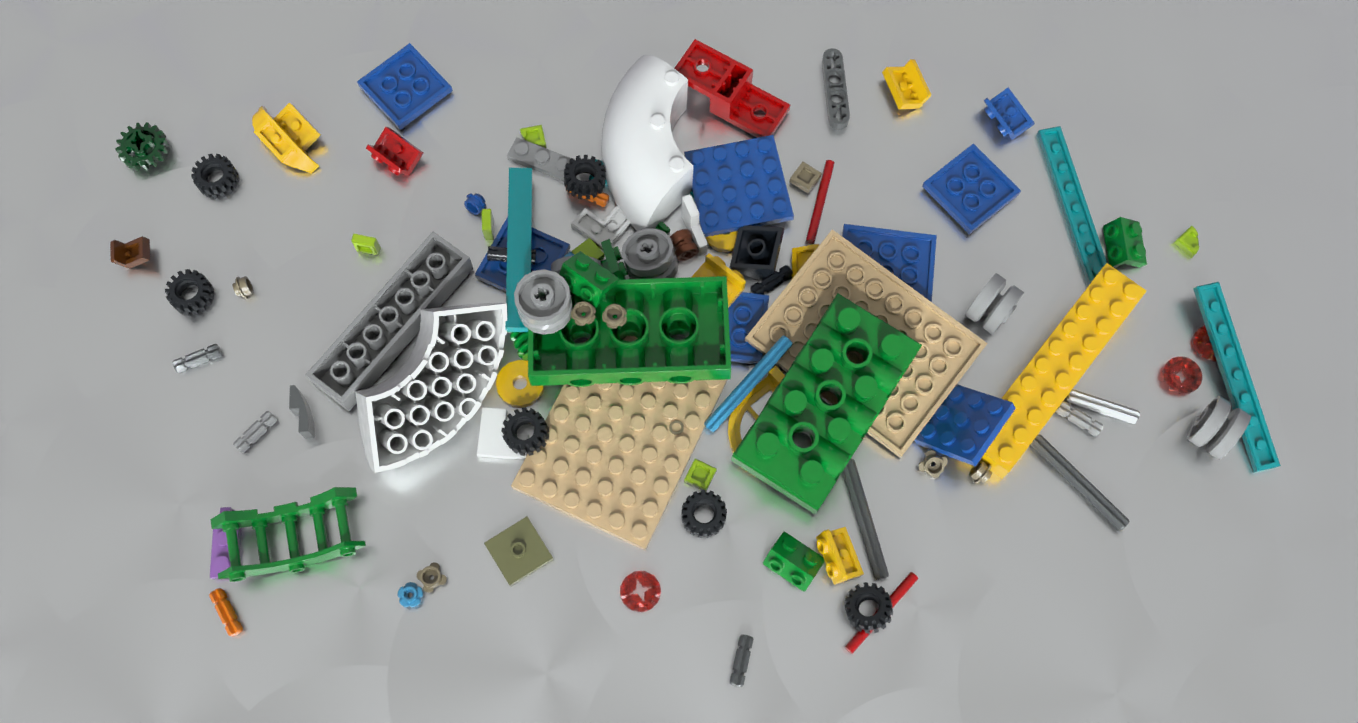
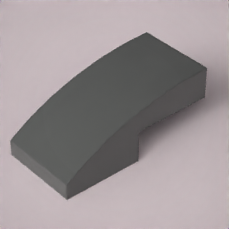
[289,385,315,439]

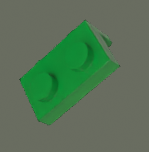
[1103,217,1147,268]
[601,239,628,280]
[559,251,619,308]
[763,531,825,592]

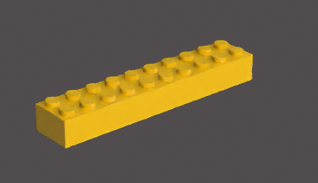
[980,263,1147,479]

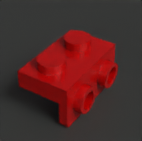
[366,127,424,176]

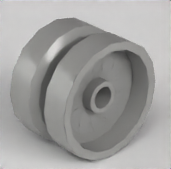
[621,228,678,279]
[514,269,573,334]
[965,273,1024,335]
[1187,396,1251,460]

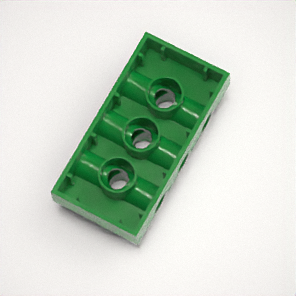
[528,276,731,387]
[731,293,922,514]

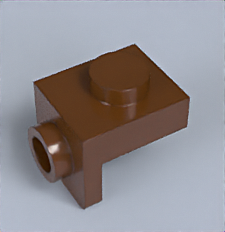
[110,236,150,269]

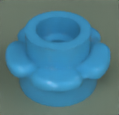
[397,582,423,607]

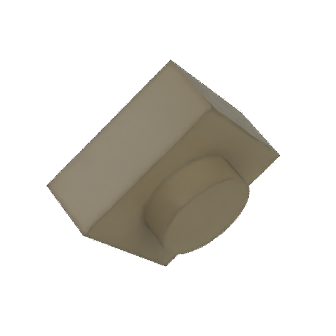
[789,162,822,194]

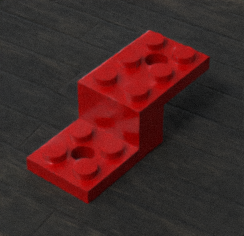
[674,39,791,138]

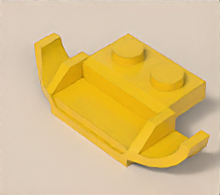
[252,103,321,174]

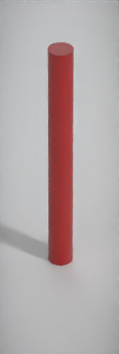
[806,160,835,244]
[845,572,918,654]

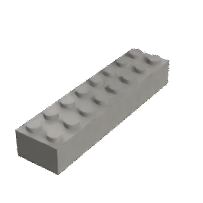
[305,231,474,411]

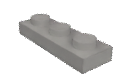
[507,137,576,182]

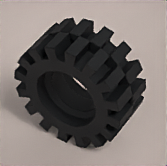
[191,154,239,199]
[564,155,606,200]
[165,269,214,316]
[501,407,550,456]
[681,490,727,538]
[844,582,893,634]

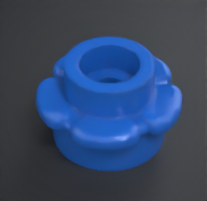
[464,193,486,215]

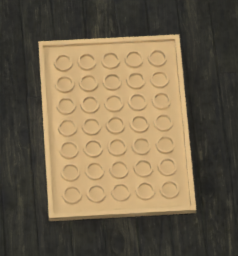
[745,229,988,458]
[511,336,728,551]

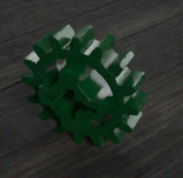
[115,122,169,171]

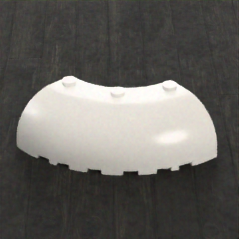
[601,55,693,231]
[355,303,507,473]

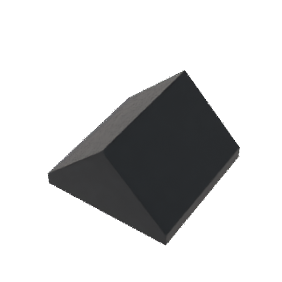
[730,226,784,281]

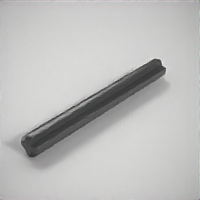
[1030,434,1130,530]
[843,459,889,580]

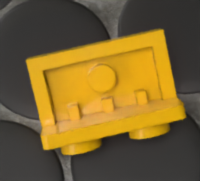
[882,59,931,109]
[816,527,864,585]

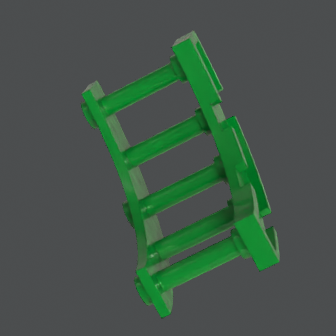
[210,487,366,582]

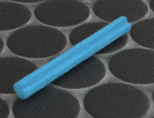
[704,335,792,432]

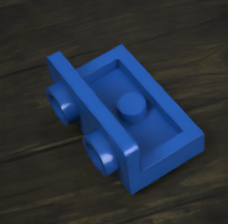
[984,87,1035,140]

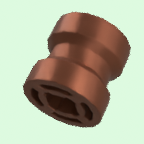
[670,229,699,261]

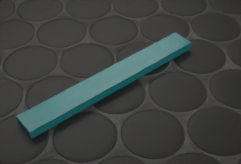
[1037,126,1107,286]
[505,167,532,332]
[1193,282,1281,472]

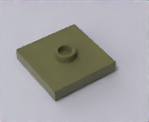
[484,516,554,587]

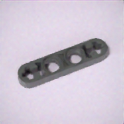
[822,48,850,130]

